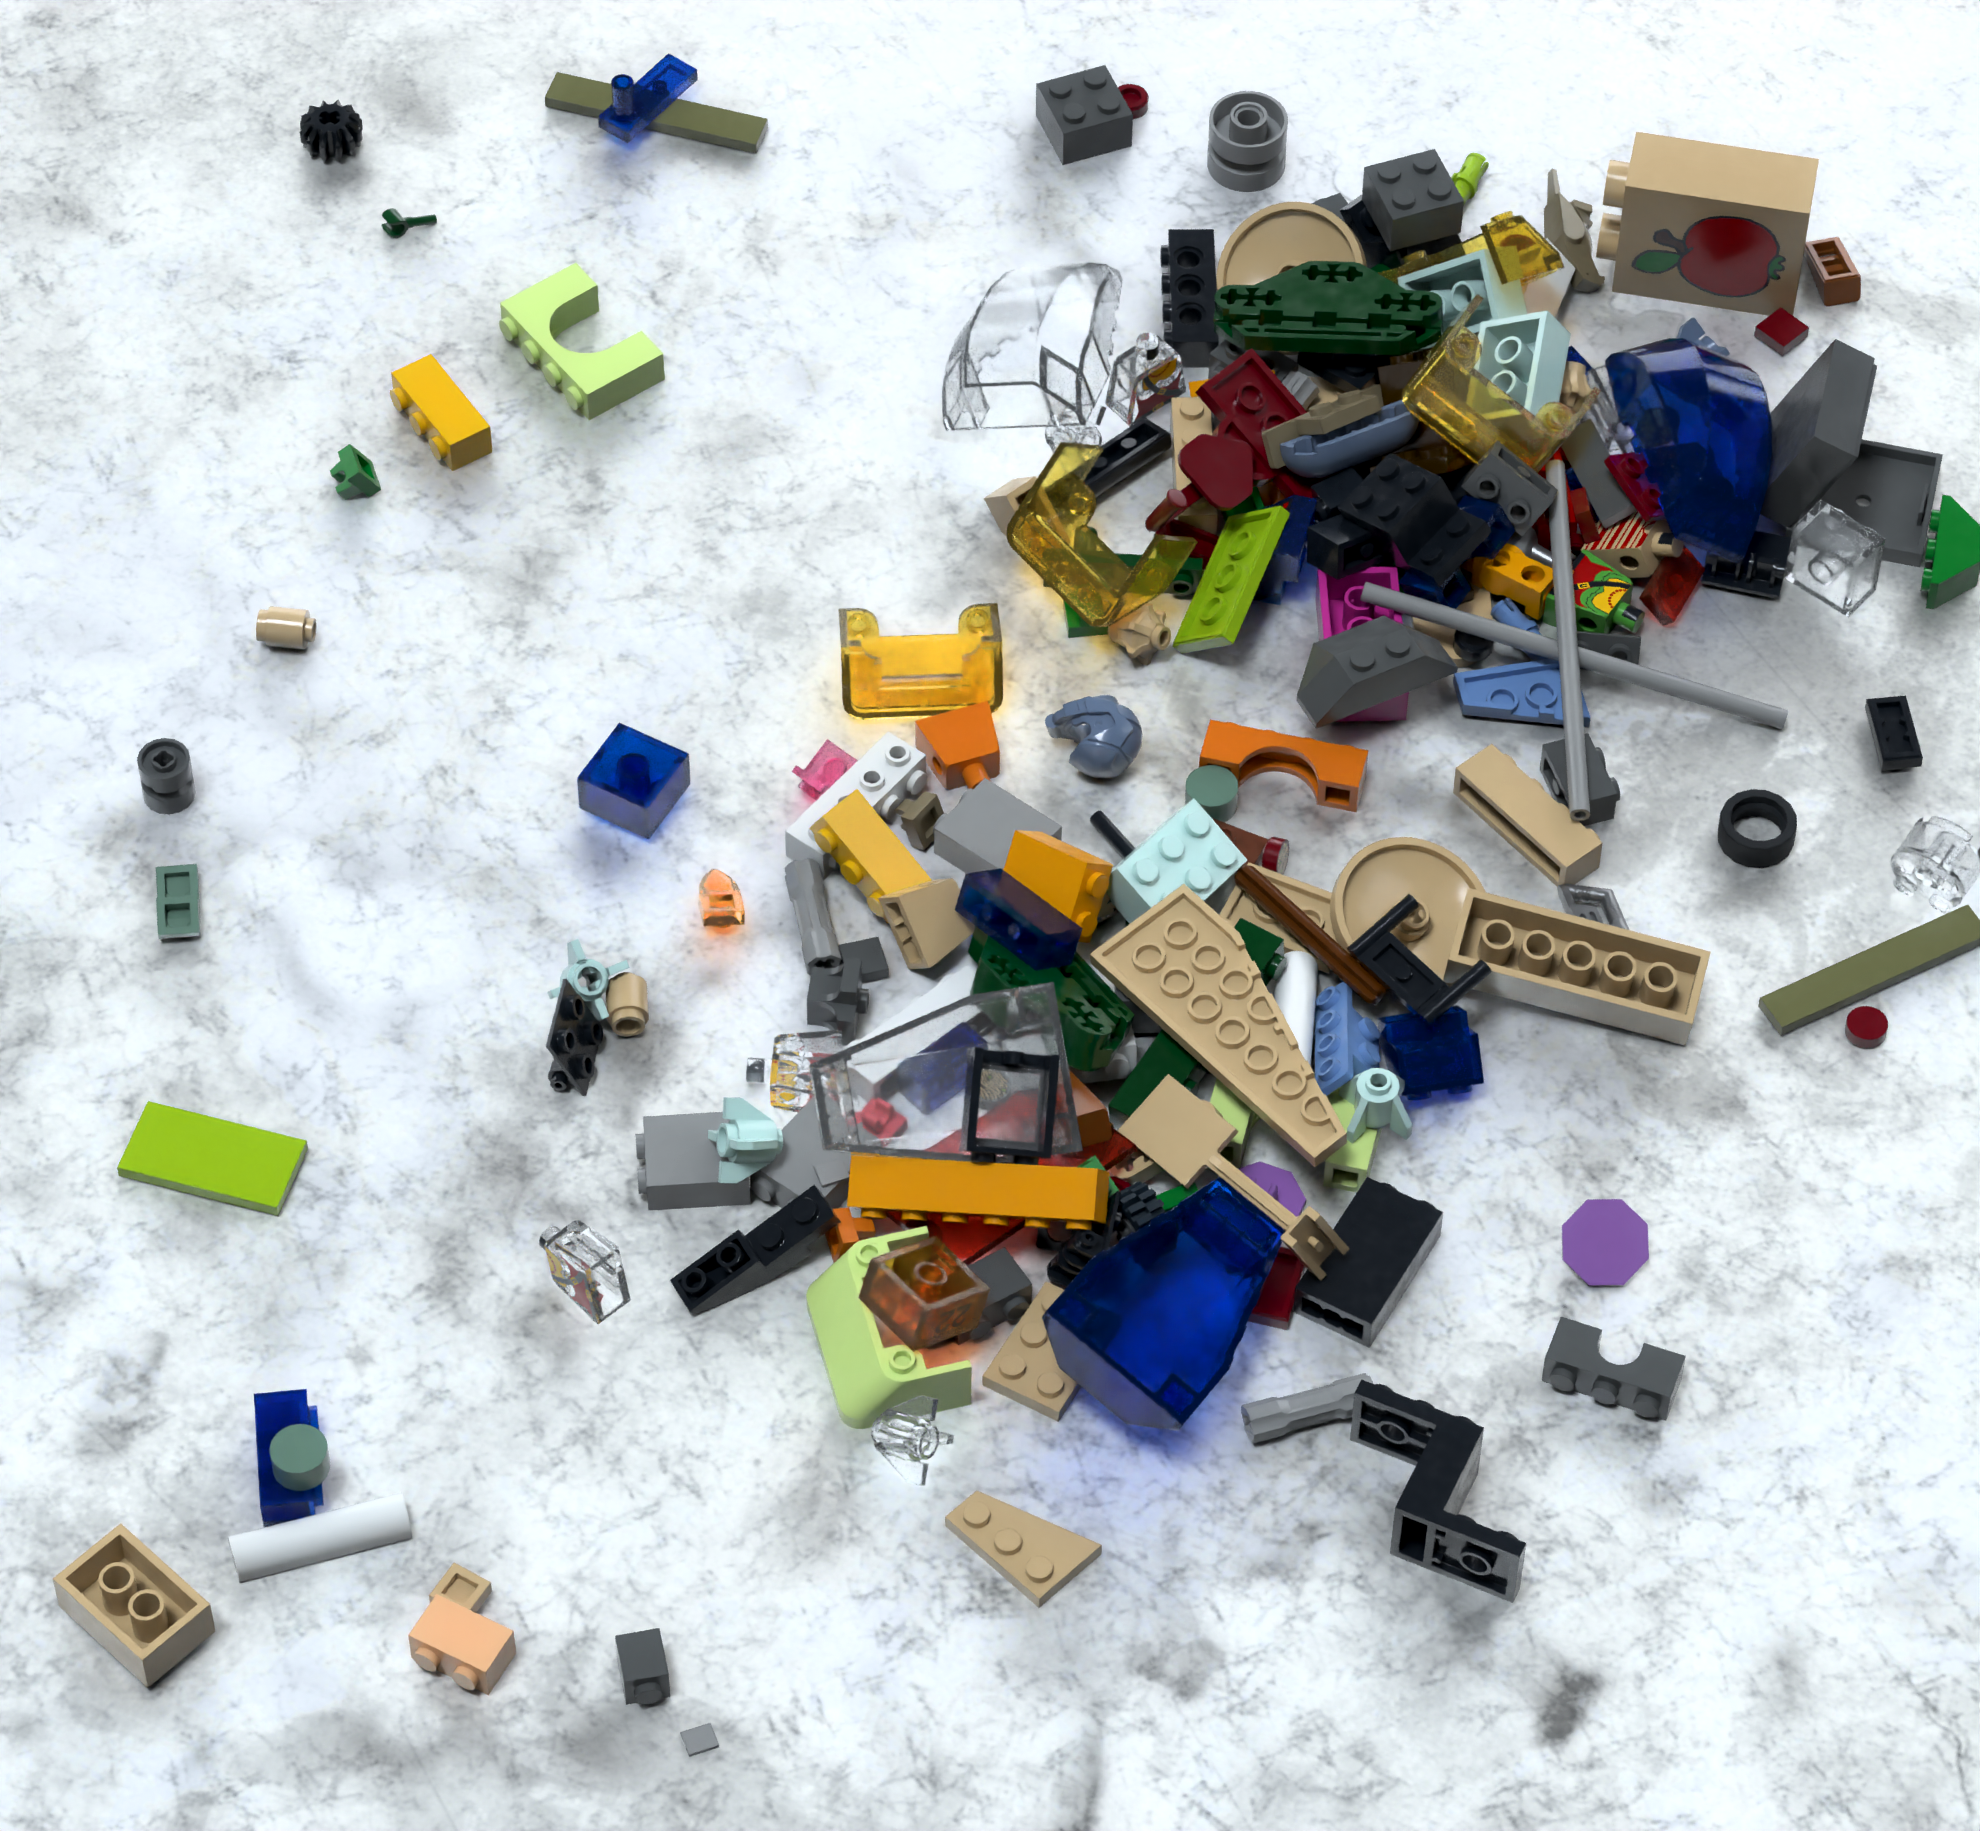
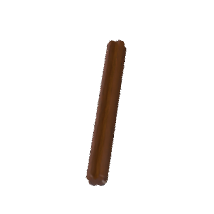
[1234,865,1387,1005]

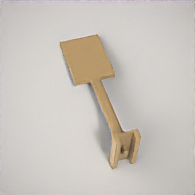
[1117,1074,1349,1281]

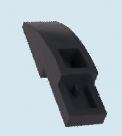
[670,1185,841,1315]

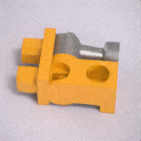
[1460,517,1577,620]

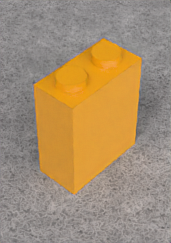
[992,830,1113,943]

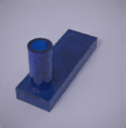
[598,53,698,143]

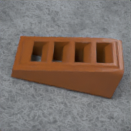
[1804,237,1861,306]
[1057,1062,1112,1148]

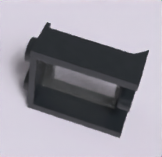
[959,1047,1060,1165]

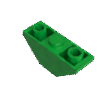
[1920,495,1980,609]

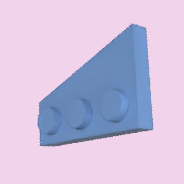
[1453,658,1591,728]

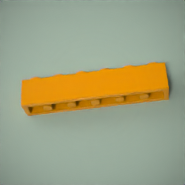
[847,1155,1110,1231]

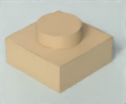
[429,1563,492,1613]

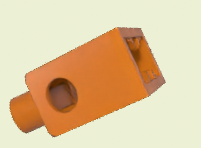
[915,701,1000,790]

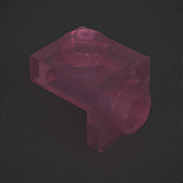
[791,739,858,801]

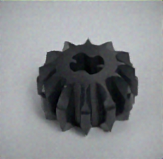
[300,100,363,162]

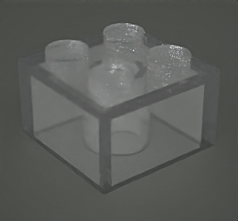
[1784,500,1886,618]

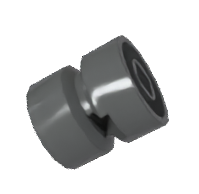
[137,738,196,815]

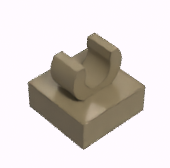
[895,791,944,850]

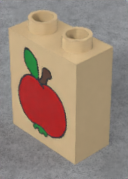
[1596,132,1819,316]

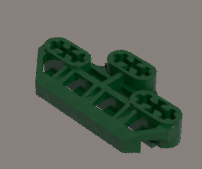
[1213,261,1444,355]
[968,910,1135,1072]

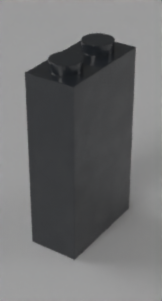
[1293,1177,1443,1348]

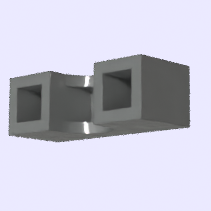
[1542,1317,1686,1421]

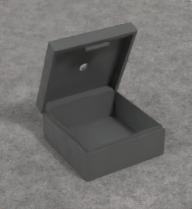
[1749,339,1943,567]

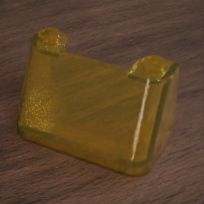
[838,603,1003,720]

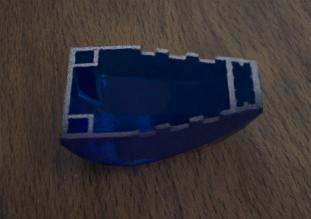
[1605,338,1774,564]
[1042,1177,1285,1431]

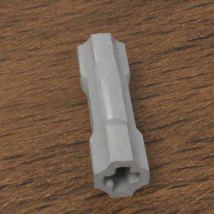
[784,858,841,975]
[1241,1373,1373,1443]

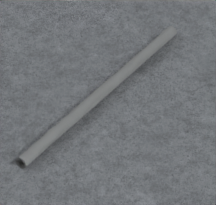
[1545,460,1590,821]
[1360,582,1788,729]

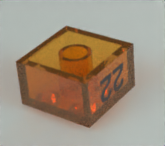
[858,1236,991,1351]

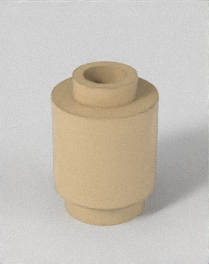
[256,606,317,649]
[606,972,649,1037]

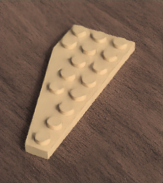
[1090,884,1347,1167]

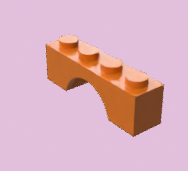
[1199,720,1368,812]

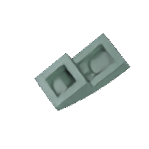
[156,864,200,939]

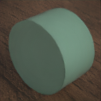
[1185,765,1238,823]
[270,1424,330,1491]

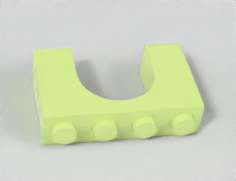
[499,263,665,420]
[1210,1074,1382,1193]

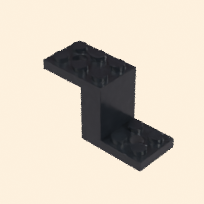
[1350,1379,1526,1603]

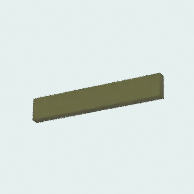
[545,72,768,153]
[1758,904,1980,1036]

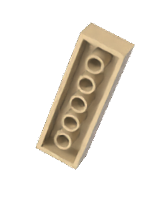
[1443,888,1711,1045]

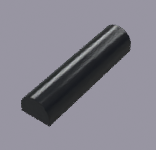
[1041,417,1172,522]

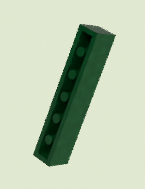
[1108,918,1287,1130]

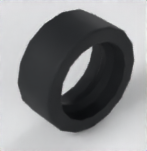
[1718,789,1797,868]

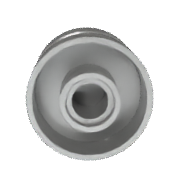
[1207,91,1288,192]

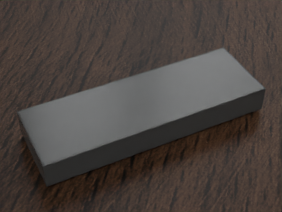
[1556,418,1637,529]

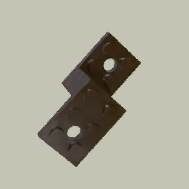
[1370,342,1479,474]

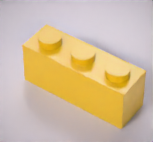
[390,354,492,471]
[809,789,932,923]

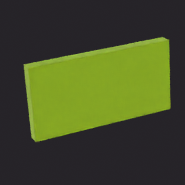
[1172,505,1290,654]
[117,1101,308,1216]

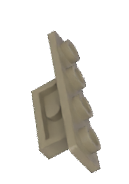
[1262,384,1384,469]

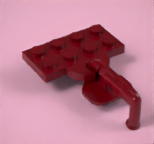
[1145,348,1336,532]

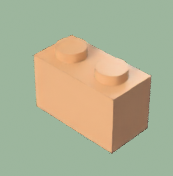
[408,1594,516,1695]

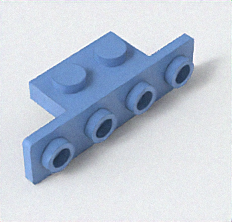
[1315,981,1381,1096]

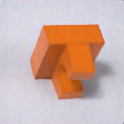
[825,1207,876,1262]

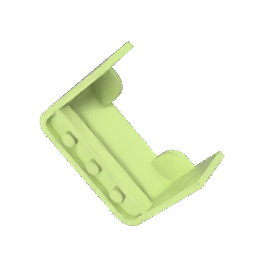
[806,1226,972,1429]

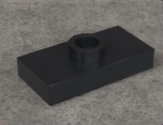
[1865,695,1923,770]

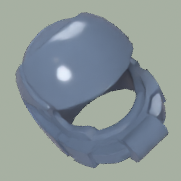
[1045,695,1143,778]

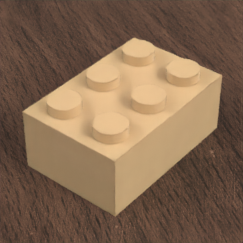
[53,1523,215,1688]

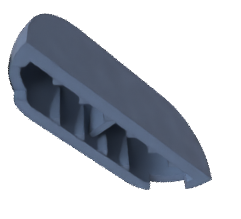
[1280,396,1419,479]

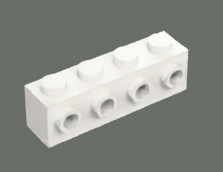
[785,731,927,880]

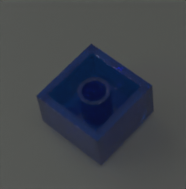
[577,722,691,839]

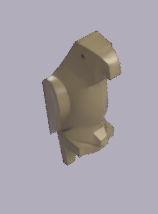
[1544,168,1605,293]

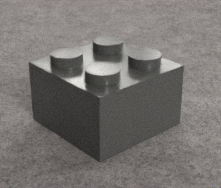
[1036,65,1133,165]
[1362,149,1464,251]

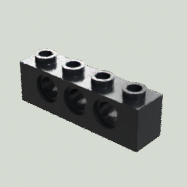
[1160,229,1219,368]

